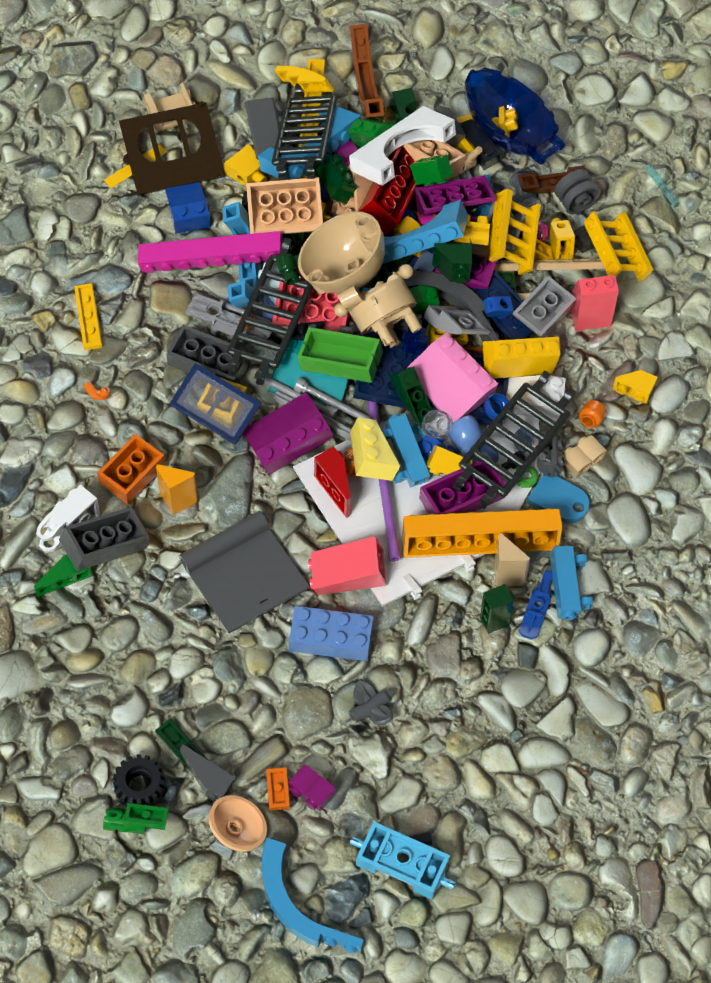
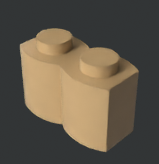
[563,435,607,478]

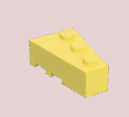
[350,417,400,481]

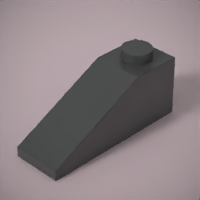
[179,745,235,801]

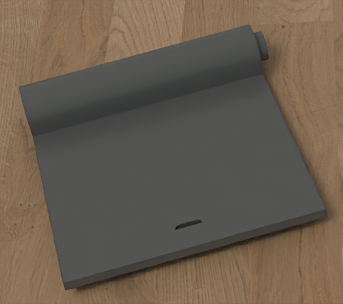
[179,511,310,634]

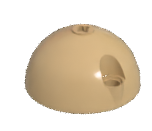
[298,212,385,294]

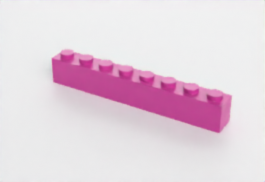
[138,231,284,273]

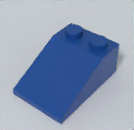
[165,182,210,234]

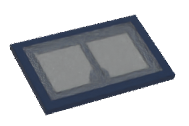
[169,363,262,445]

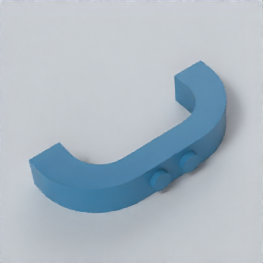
[223,202,262,308]

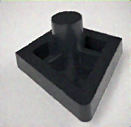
[291,321,325,341]

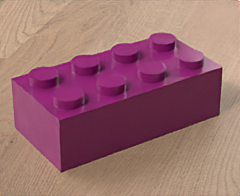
[419,461,505,515]

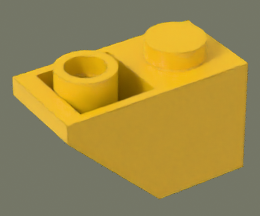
[613,370,658,404]

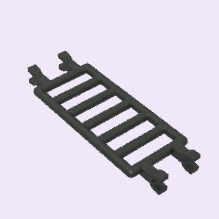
[271,81,337,180]
[226,238,314,386]
[453,370,576,510]

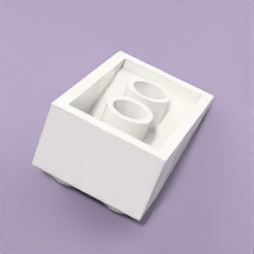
[506,375,566,421]

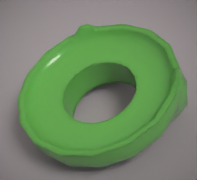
[514,466,538,488]

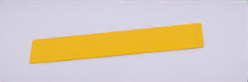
[104,144,167,188]

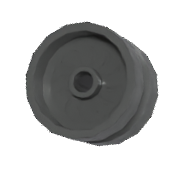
[554,169,601,215]

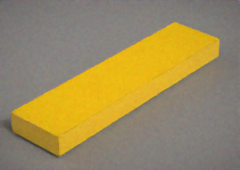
[74,283,103,351]

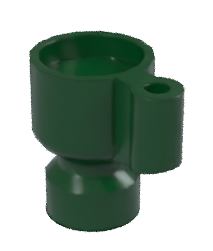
[276,254,299,285]

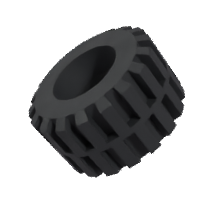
[113,755,166,807]

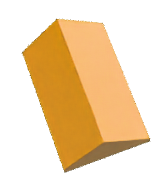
[156,464,198,515]

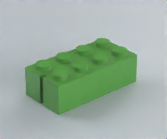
[297,327,383,383]

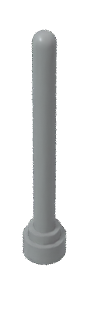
[264,376,339,420]
[294,377,370,419]

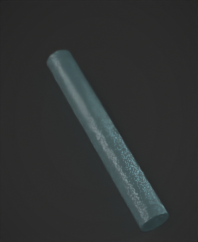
[645,164,680,208]

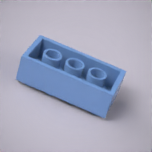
[289,606,373,662]

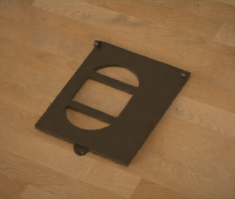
[119,101,226,196]

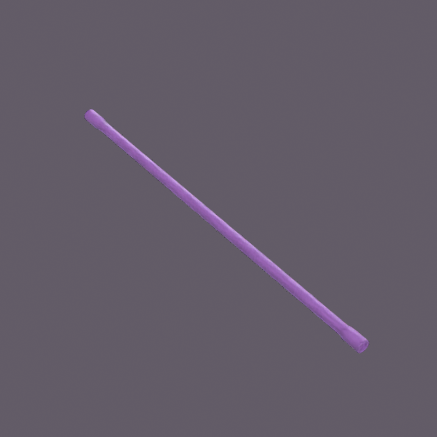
[357,289,401,562]

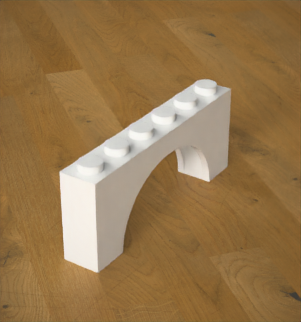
[349,106,456,186]

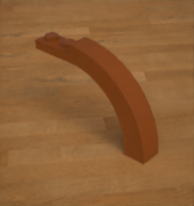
[349,24,384,119]

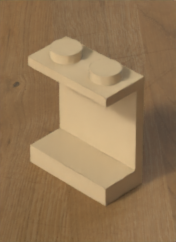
[144,83,195,132]

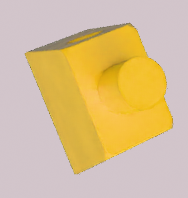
[224,144,267,187]
[549,218,575,259]

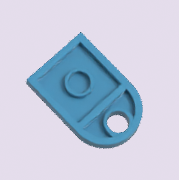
[527,474,589,523]

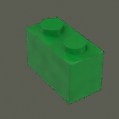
[410,155,453,186]

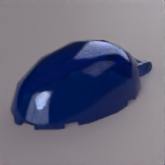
[464,67,565,165]

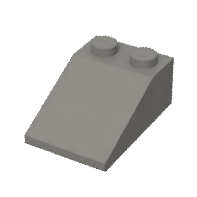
[512,276,577,337]

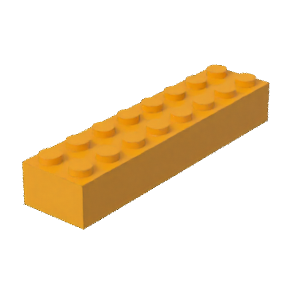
[402,508,562,558]

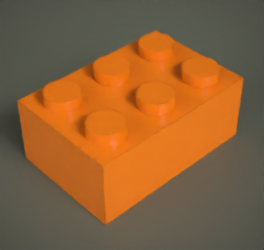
[97,434,166,505]

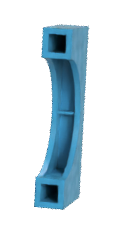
[258,104,361,180]
[383,200,468,264]

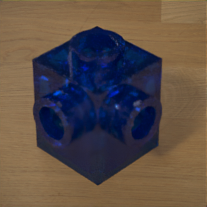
[401,326,429,355]

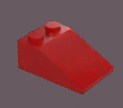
[314,446,351,518]

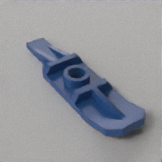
[518,570,553,640]

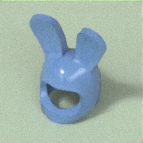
[447,415,499,464]

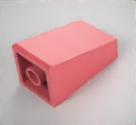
[570,275,619,331]
[308,536,386,595]

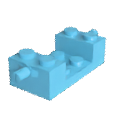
[350,822,456,900]

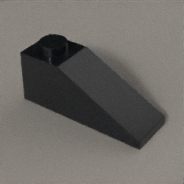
[460,119,501,170]

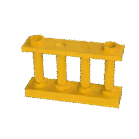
[487,188,541,275]
[584,211,654,281]

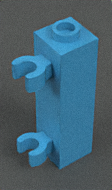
[381,414,430,488]
[550,546,593,620]

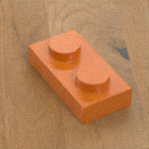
[266,767,290,811]

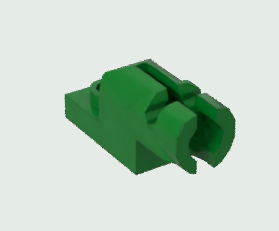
[103,803,169,835]

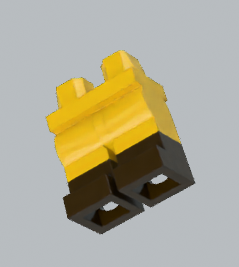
[454,214,490,265]

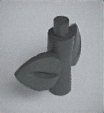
[348,679,394,725]

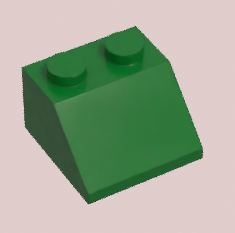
[347,118,397,148]

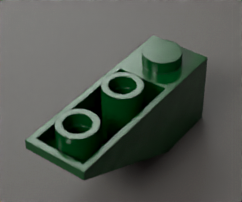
[389,366,435,426]

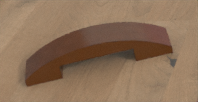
[517,165,587,194]

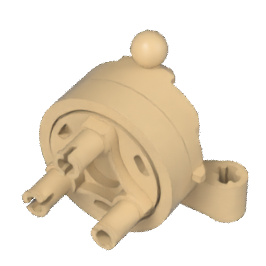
[334,264,422,348]

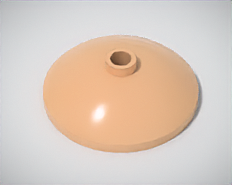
[208,795,267,852]

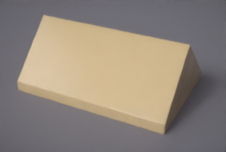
[494,533,530,586]

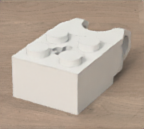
[36,484,101,553]

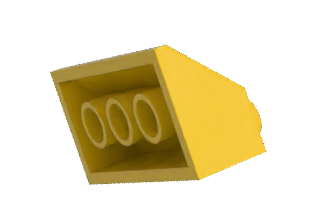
[483,337,560,379]

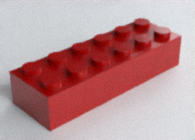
[358,146,417,235]

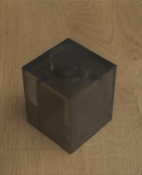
[574,226,595,253]

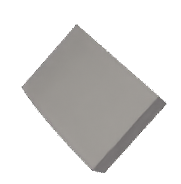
[423,305,490,335]

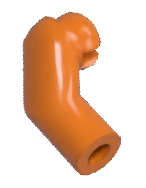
[84,382,111,400]

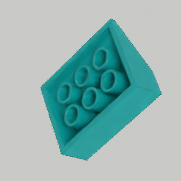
[268,339,351,411]

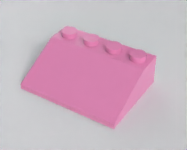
[407,333,498,423]

